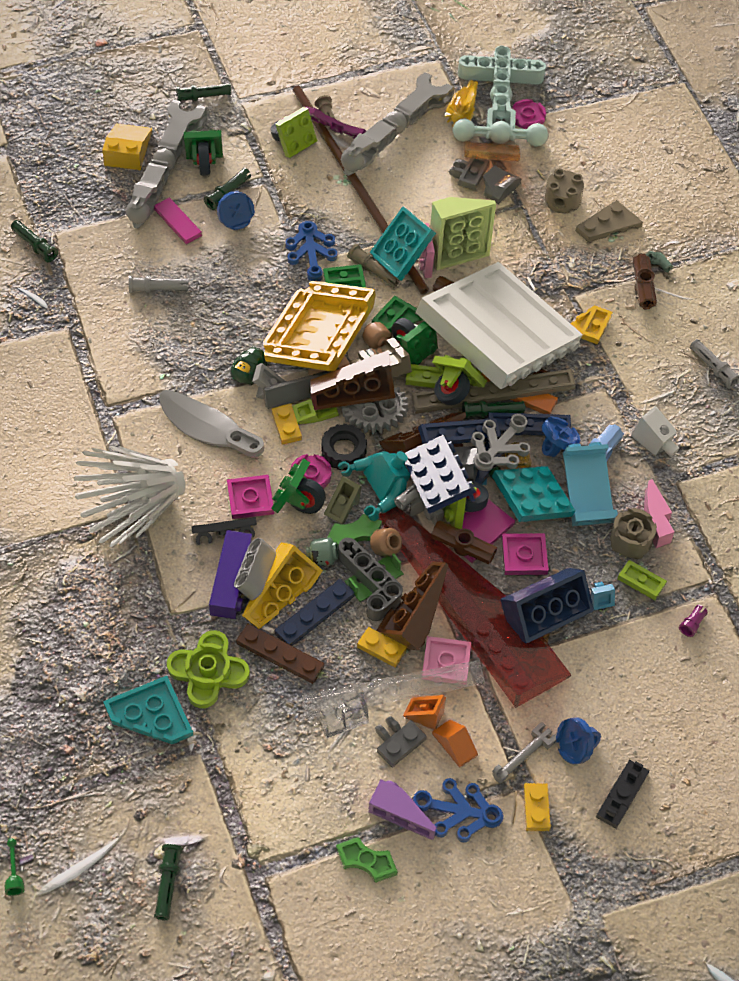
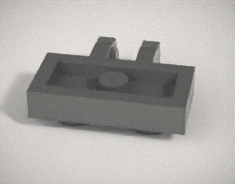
[448,155,489,190]
[375,716,427,768]

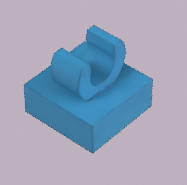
[591,582,615,610]

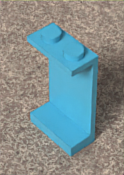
[563,442,618,526]

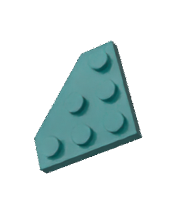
[103,675,194,745]

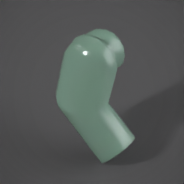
[646,251,673,272]

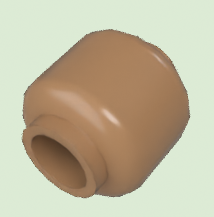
[362,322,392,349]
[370,528,402,556]

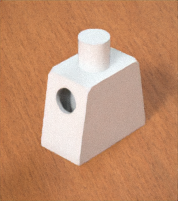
[631,406,680,457]

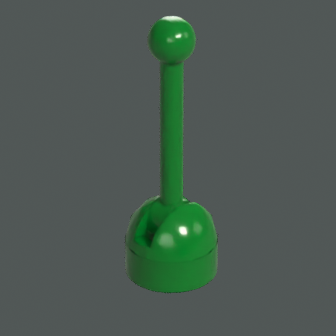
[4,838,25,896]

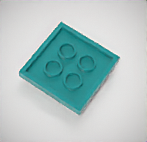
[369,206,436,281]
[492,466,576,522]

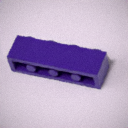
[209,530,253,619]

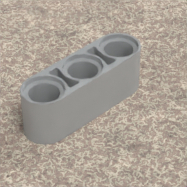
[234,537,276,600]

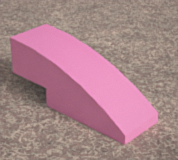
[644,479,674,548]

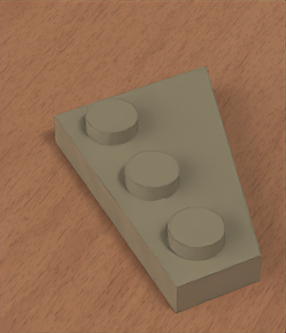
[575,200,643,242]

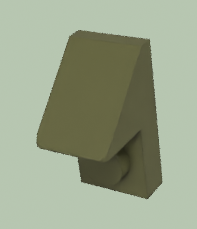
[324,476,362,524]

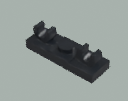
[191,517,257,545]
[596,759,650,829]

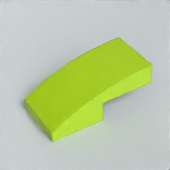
[292,399,339,424]

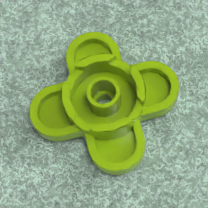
[167,630,250,708]

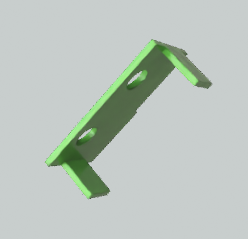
[344,553,404,602]

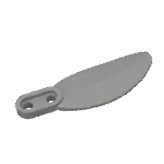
[159,390,265,457]

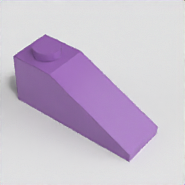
[368,779,436,840]

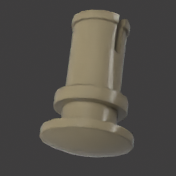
[314,95,336,119]

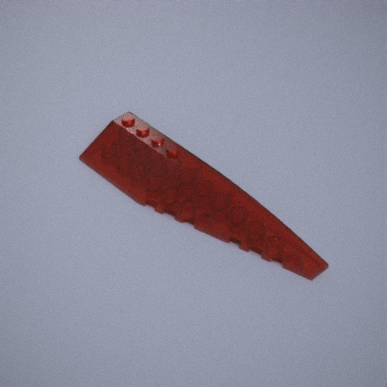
[375,506,571,708]

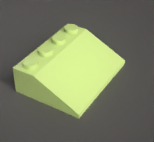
[430,197,496,270]

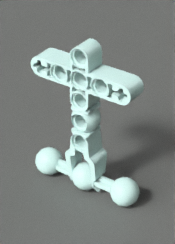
[452,46,549,147]

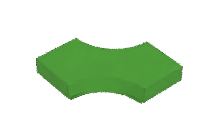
[327,514,382,545]
[336,837,398,883]

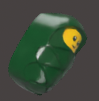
[230,346,268,385]

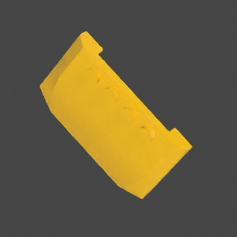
[264,281,376,371]

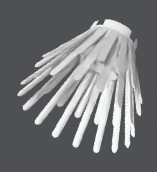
[73,446,185,547]

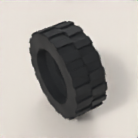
[321,424,367,471]

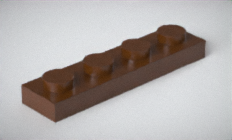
[236,623,324,684]

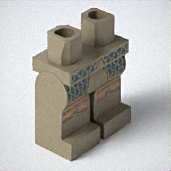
[350,337,412,378]

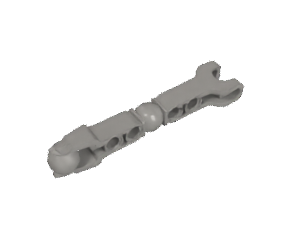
[341,72,455,175]
[126,100,207,228]

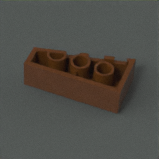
[310,351,396,410]

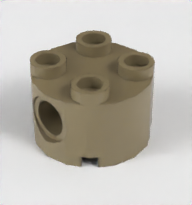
[544,168,584,214]
[610,508,657,559]

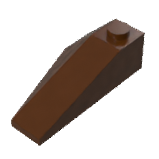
[379,412,466,465]
[376,562,448,651]

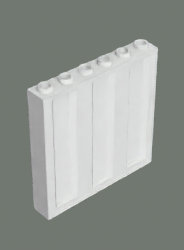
[416,262,583,389]

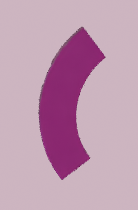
[303,106,367,139]

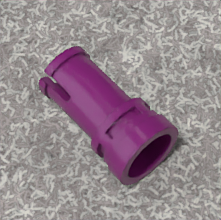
[679,605,708,637]

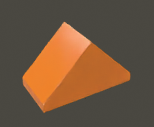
[403,695,446,730]
[432,720,478,768]

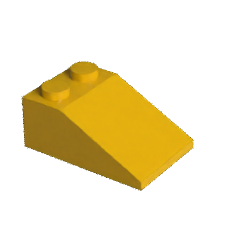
[102,124,152,170]

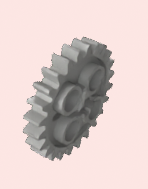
[342,387,408,434]

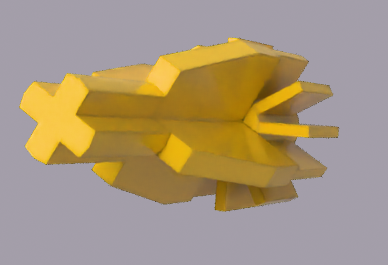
[445,80,478,127]

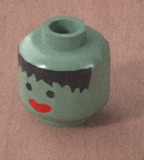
[306,537,339,566]

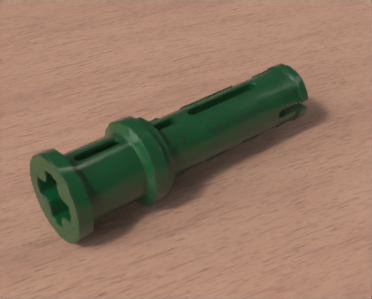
[176,83,232,102]
[204,168,251,210]
[11,220,58,263]
[462,400,525,420]
[154,844,183,921]

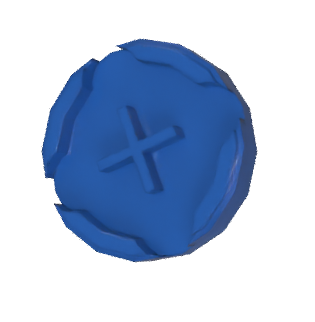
[217,191,255,230]
[542,416,581,457]
[556,718,601,764]

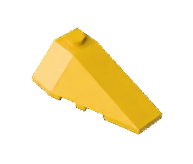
[242,542,323,629]

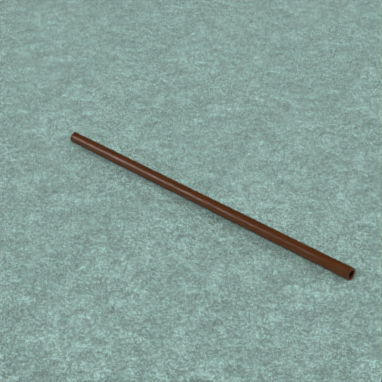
[293,85,429,294]

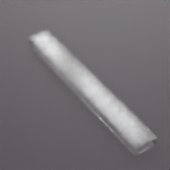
[302,660,485,719]

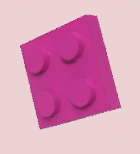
[227,475,274,519]
[501,533,548,575]

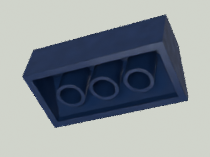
[500,568,594,643]

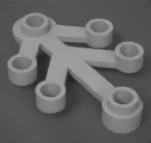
[471,414,530,471]

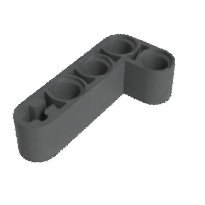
[338,538,403,621]

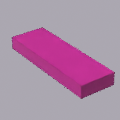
[154,197,202,245]

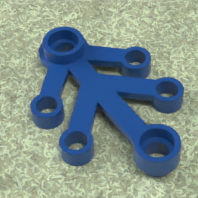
[285,221,337,282]
[413,778,504,843]

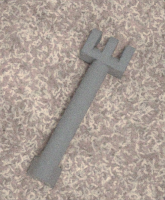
[492,722,556,783]

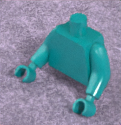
[338,451,410,521]

